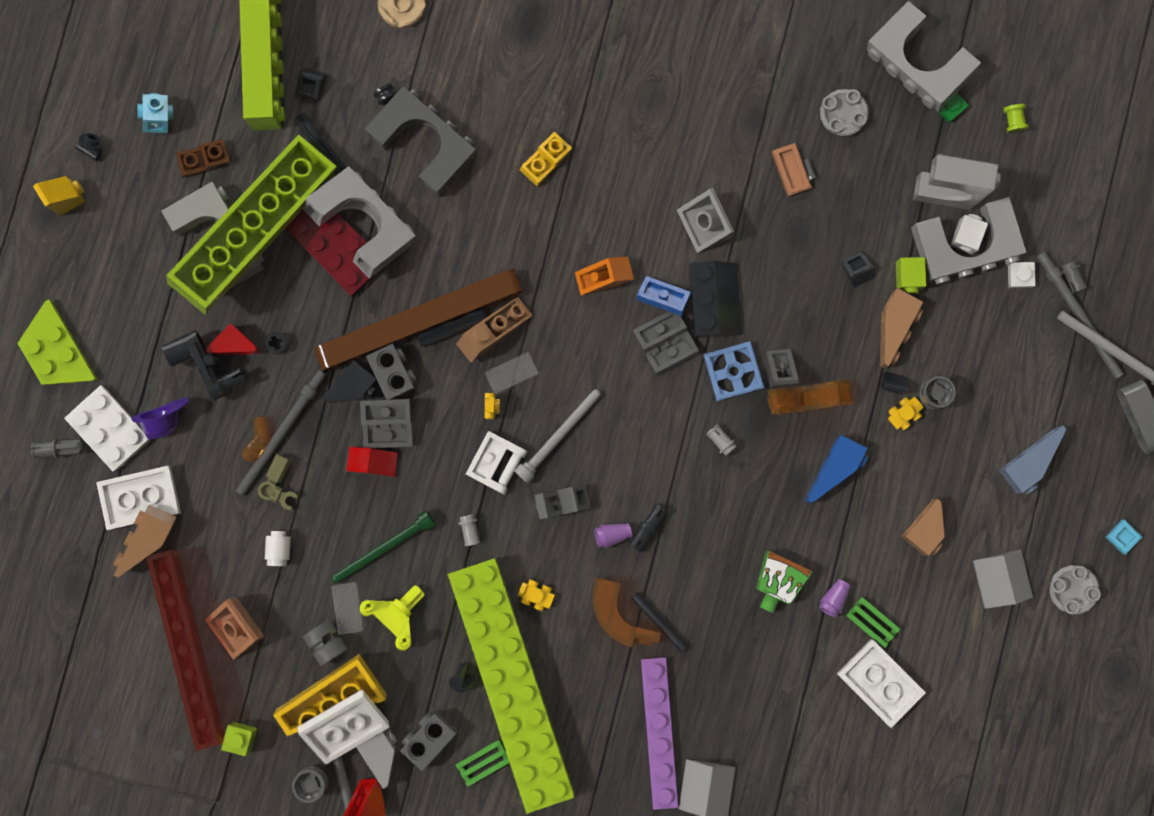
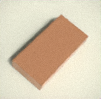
[772,143,812,197]

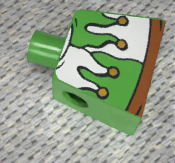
[756,551,812,613]

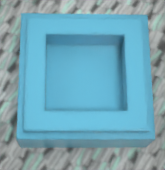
[1105,520,1142,555]

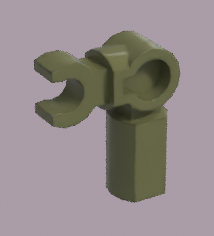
[258,454,298,510]

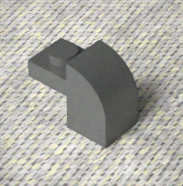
[535,485,591,519]

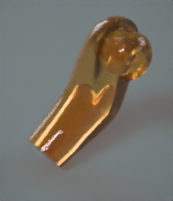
[242,416,270,462]

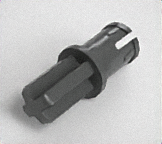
[31,439,82,458]

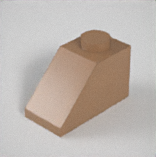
[901,499,945,556]

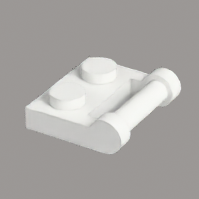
[466,431,527,495]

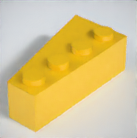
[273,654,387,736]

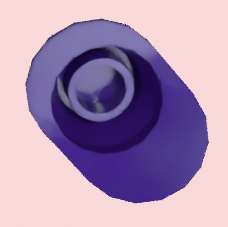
[131,398,189,439]

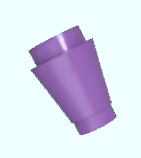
[594,523,632,549]
[819,579,851,618]

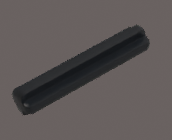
[294,113,346,175]
[417,309,487,347]

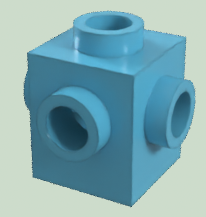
[138,93,173,133]

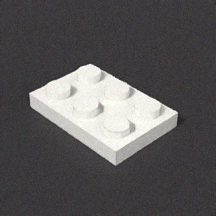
[64,385,151,472]
[96,466,181,530]
[837,639,926,728]
[298,690,390,764]

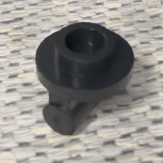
[75,133,103,161]
[449,663,474,693]

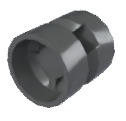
[917,376,956,410]
[302,620,348,667]
[292,765,330,803]

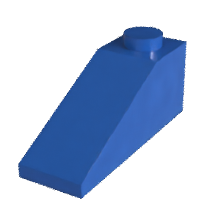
[805,435,868,503]

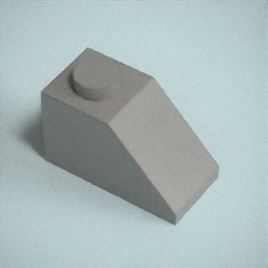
[356,729,397,789]

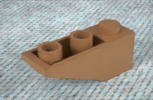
[880,288,923,369]
[456,297,533,363]
[113,505,176,577]

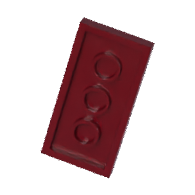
[286,210,377,297]

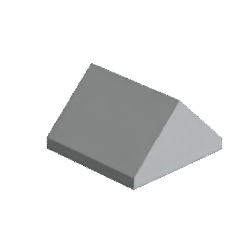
[677,188,734,253]
[972,550,1033,609]
[678,759,735,816]

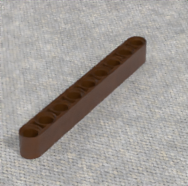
[314,268,523,372]

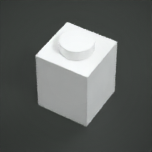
[950,214,988,254]

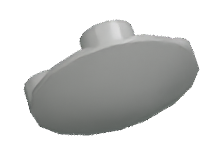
[820,89,868,136]
[1050,565,1101,614]

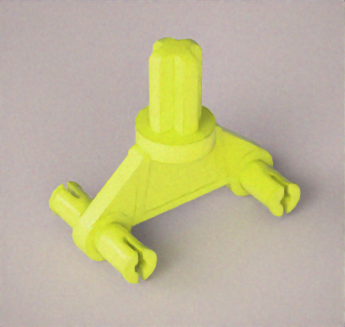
[360,585,424,651]

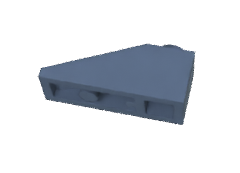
[999,425,1066,494]

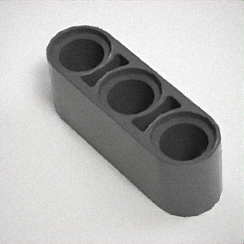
[1117,380,1154,454]

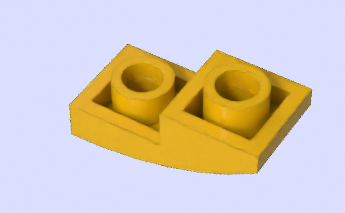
[520,132,572,186]

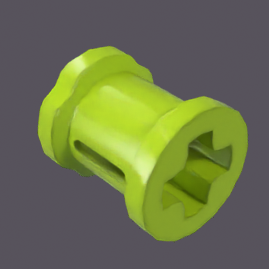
[1003,104,1029,133]

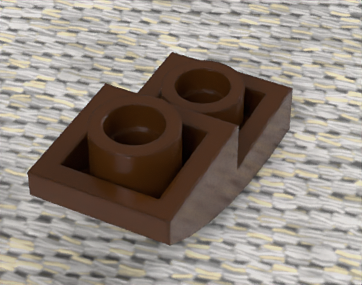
[176,139,230,178]

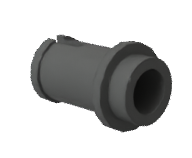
[1061,261,1087,293]

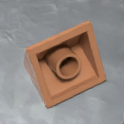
[205,597,265,660]

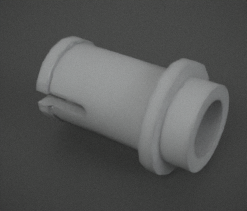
[706,424,737,456]
[458,514,480,546]

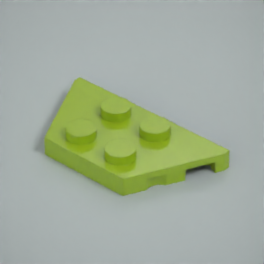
[18,299,98,385]

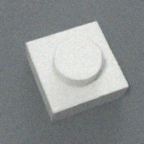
[1008,262,1035,288]

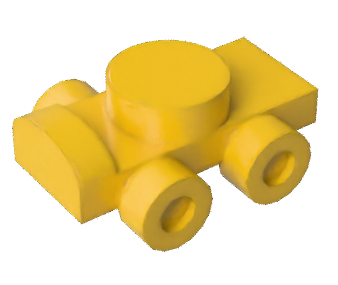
[485,393,500,419]
[887,397,924,430]
[518,579,555,611]

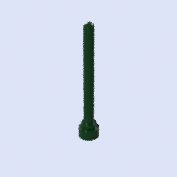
[331,510,436,584]

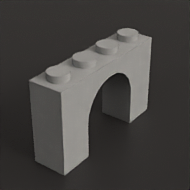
[867,1,981,112]
[913,155,1000,210]
[303,167,416,279]
[161,182,265,288]
[911,197,1026,285]

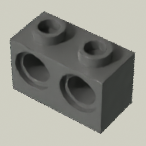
[366,344,417,399]
[400,711,458,771]

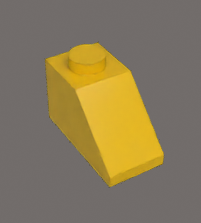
[33,176,85,216]

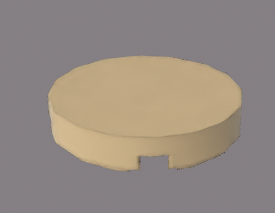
[378,0,426,29]

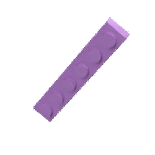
[641,657,678,810]

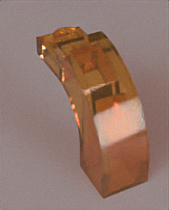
[768,380,853,415]
[593,578,661,647]

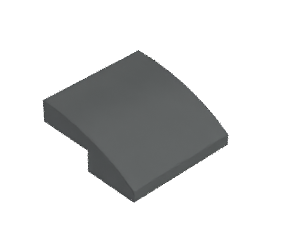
[633,312,700,376]
[360,399,413,448]

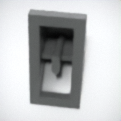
[766,349,799,389]

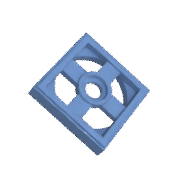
[703,341,764,401]

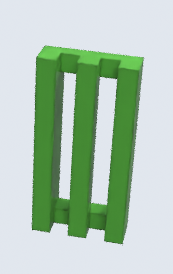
[846,597,900,648]
[456,739,510,787]

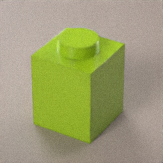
[896,257,926,294]
[221,722,258,756]

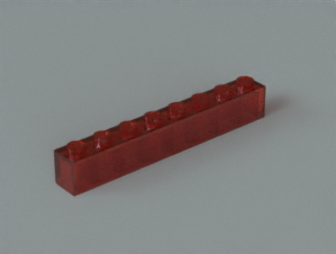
[146,550,225,752]

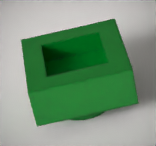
[939,93,969,123]

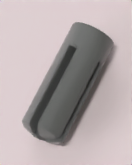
[802,159,816,181]

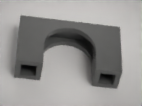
[365,86,477,197]

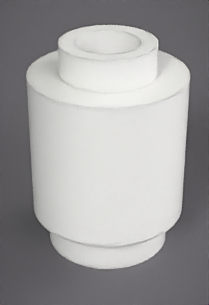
[265,531,291,566]

